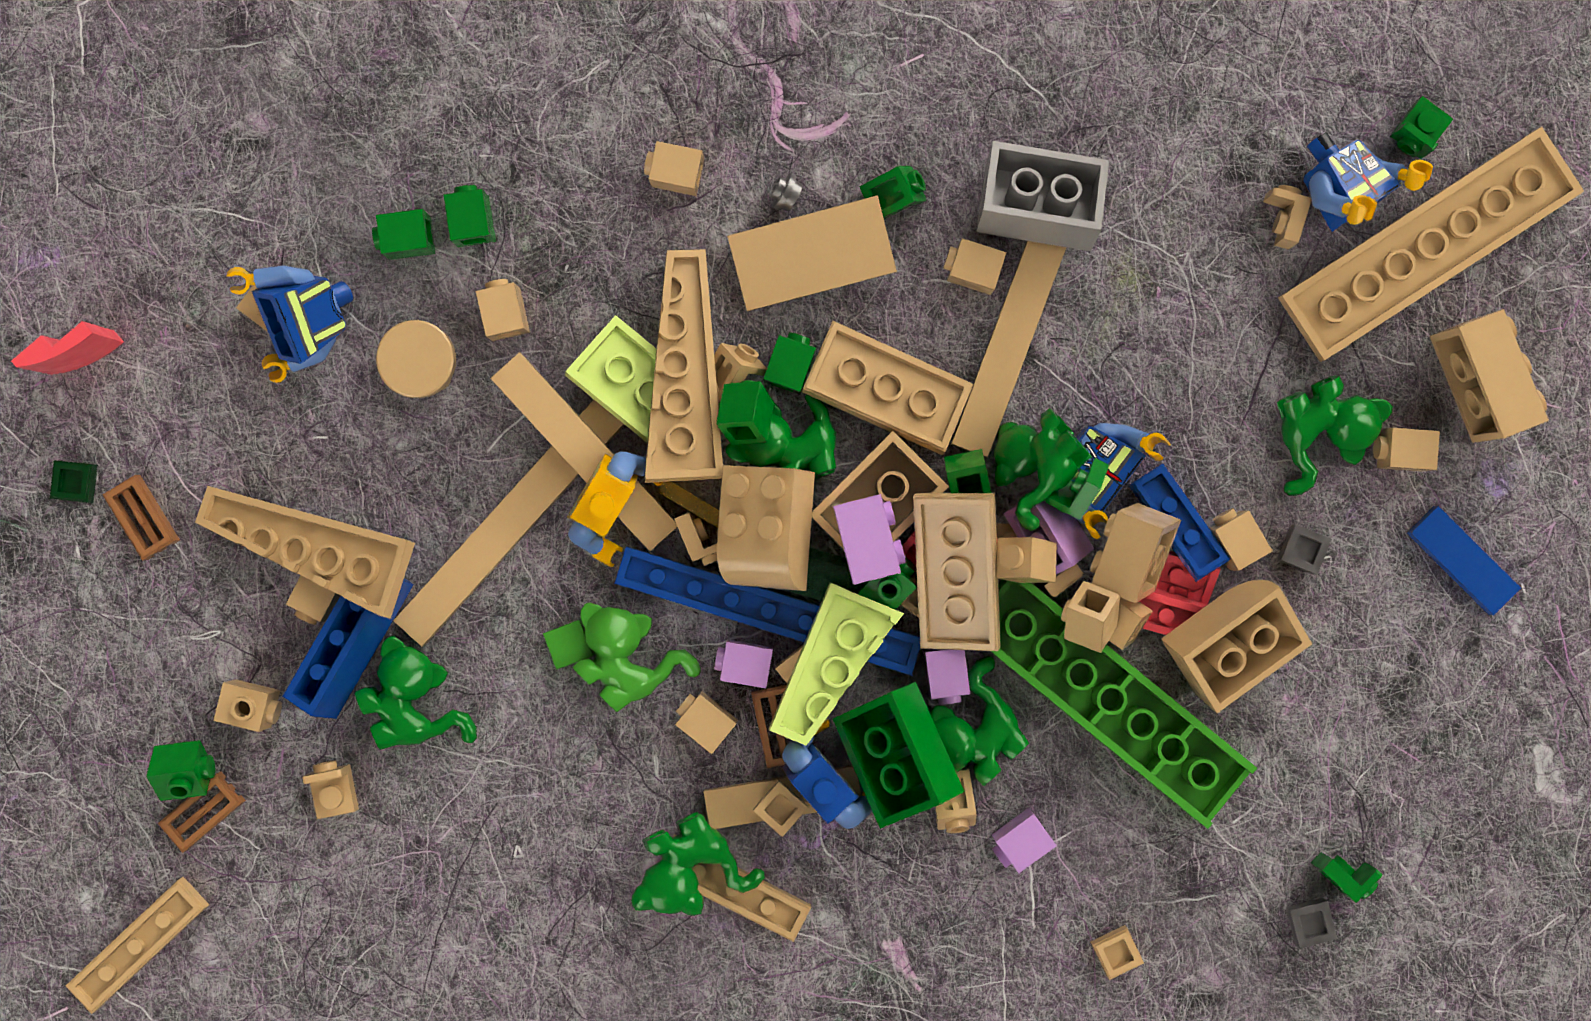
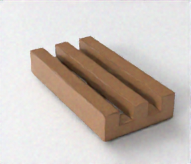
[103,475,180,561]
[751,684,787,768]
[158,771,246,853]

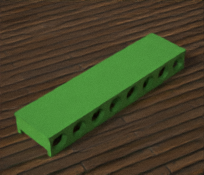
[990,579,1257,829]

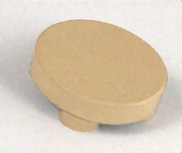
[376,320,456,398]

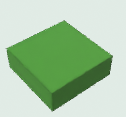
[543,619,594,670]

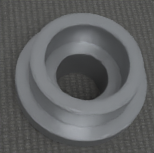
[769,173,803,211]

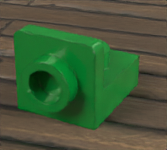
[1390,96,1453,159]
[859,166,926,219]
[1045,458,1109,520]
[1310,852,1382,903]

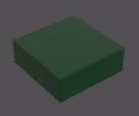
[50,460,98,503]

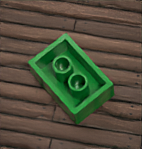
[833,682,965,829]

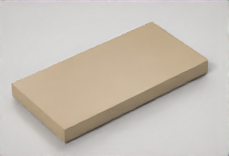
[727,195,897,311]
[801,321,973,455]
[913,493,1001,651]

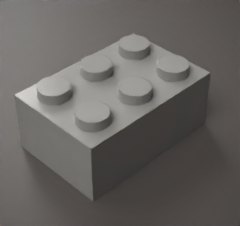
[976,141,1109,251]

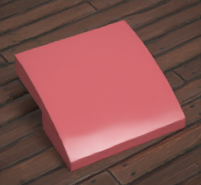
[11,321,124,375]
[1139,551,1221,635]

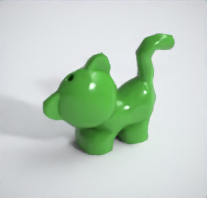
[572,602,701,712]

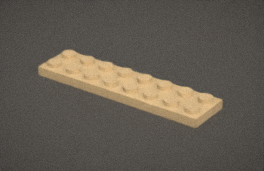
[1278,127,1584,362]

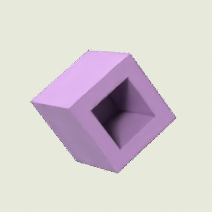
[714,640,773,688]
[922,649,970,705]
[991,808,1057,873]

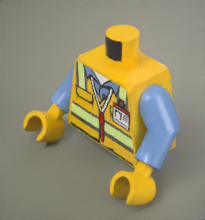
[567,451,664,567]

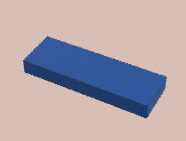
[1129,464,1231,582]
[1407,506,1521,615]

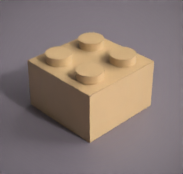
[1090,503,1181,603]

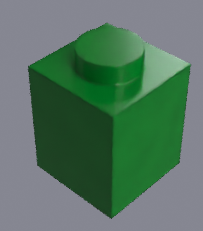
[443,185,496,247]
[372,209,436,260]
[763,332,816,395]
[716,380,774,445]
[944,449,991,493]

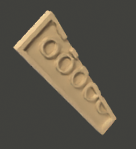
[644,249,723,483]
[195,486,415,619]

